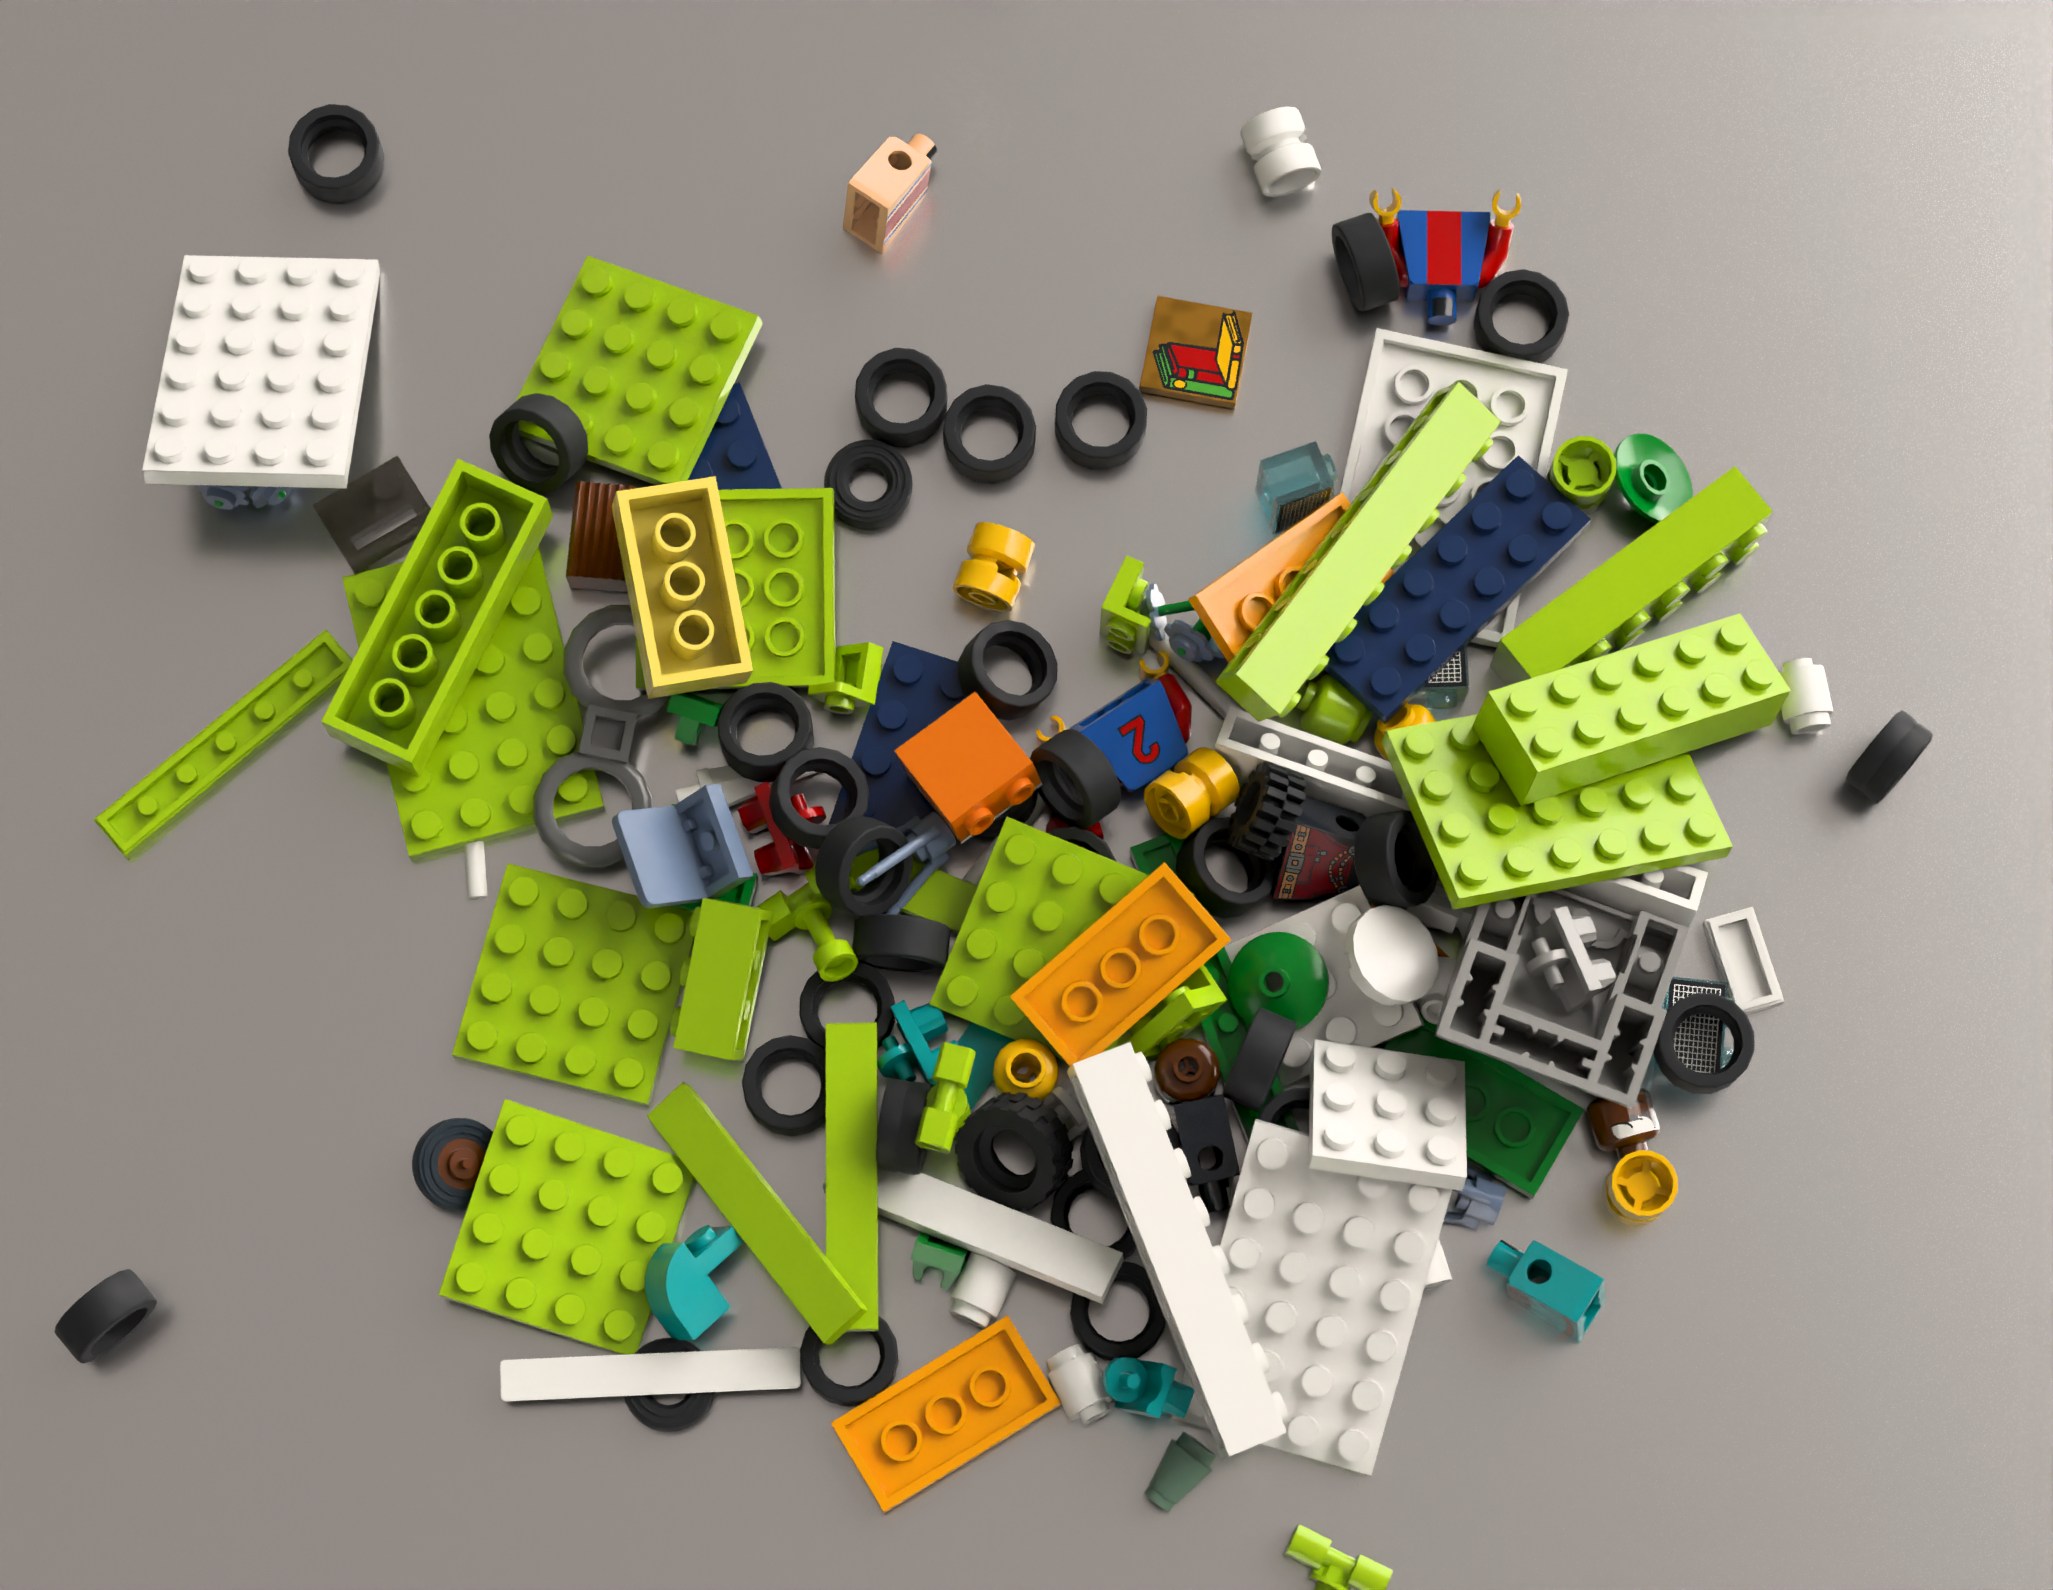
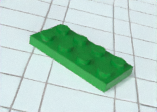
[1383,1013,1585,1199]

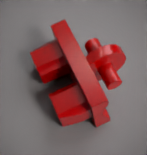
[737,781,826,876]

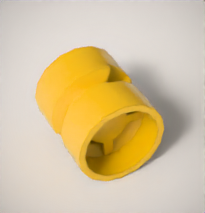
[952,522,1035,612]
[1144,747,1240,839]
[1602,1150,1678,1226]

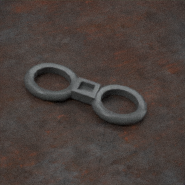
[533,605,671,867]

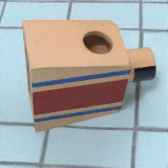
[843,133,938,254]

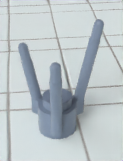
[856,811,956,915]
[1443,1165,1506,1230]

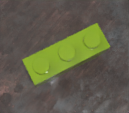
[670,898,773,1060]

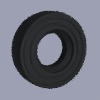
[824,440,913,529]
[624,1338,715,1432]

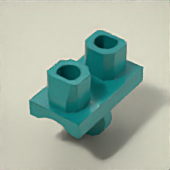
[877,1000,958,1087]
[1102,1357,1194,1418]

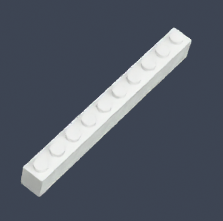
[1214,706,1708,928]

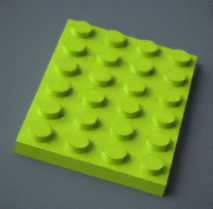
[342,545,606,861]
[1381,714,1733,910]

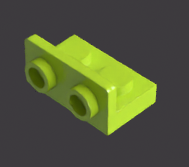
[1099,555,1151,654]
[1124,964,1227,1060]

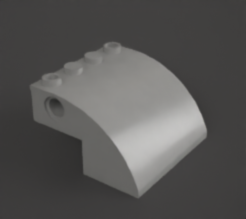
[1435,889,1689,1109]

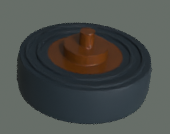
[412,1118,493,1210]

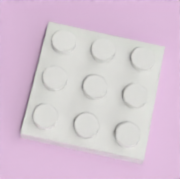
[1224,885,1425,1086]
[1309,1039,1467,1191]

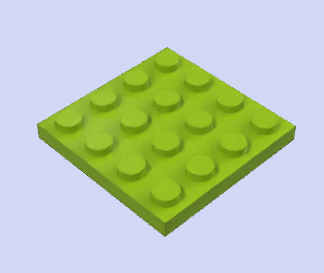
[516,255,763,485]
[635,488,836,691]
[929,817,1194,1060]
[452,863,695,1107]
[438,1099,694,1355]

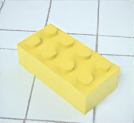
[612,476,753,699]

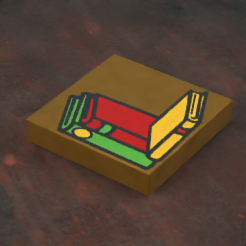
[1139,295,1253,409]

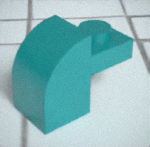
[645,1225,744,1340]

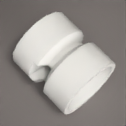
[1240,107,1321,197]

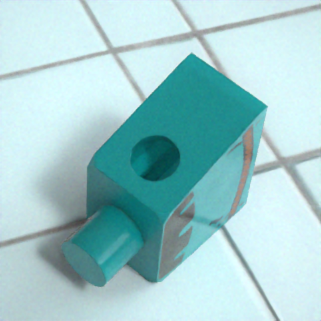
[1486,1240,1606,1343]

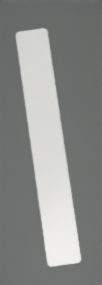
[500,1347,801,1401]

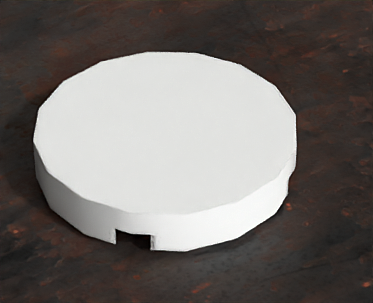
[1344,905,1439,1006]

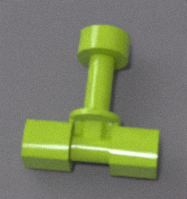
[756,866,858,982]
[915,1042,976,1153]
[1283,1524,1393,1590]

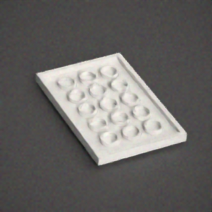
[142,255,380,488]
[1340,328,1568,648]
[1172,1119,1452,1476]

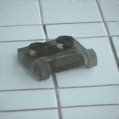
[312,455,431,576]

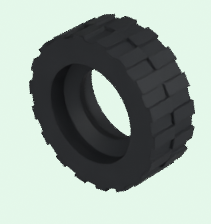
[955,1092,1074,1211]

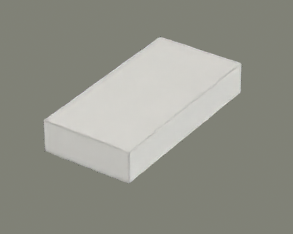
[1702,907,1784,1014]

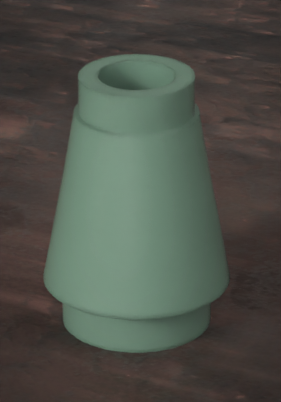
[1144,1431,1217,1512]

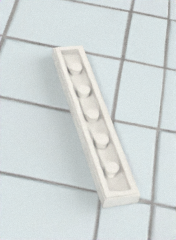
[822,1169,1124,1304]

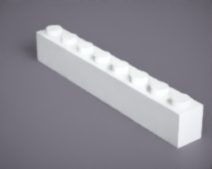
[1067,1042,1289,1459]

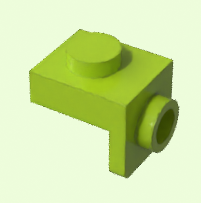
[807,642,884,714]

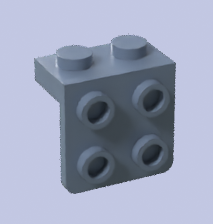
[612,784,753,908]

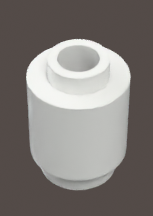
[1780,658,1833,735]
[949,1252,1017,1328]
[1046,1343,1113,1425]

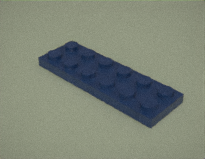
[1324,455,1591,724]

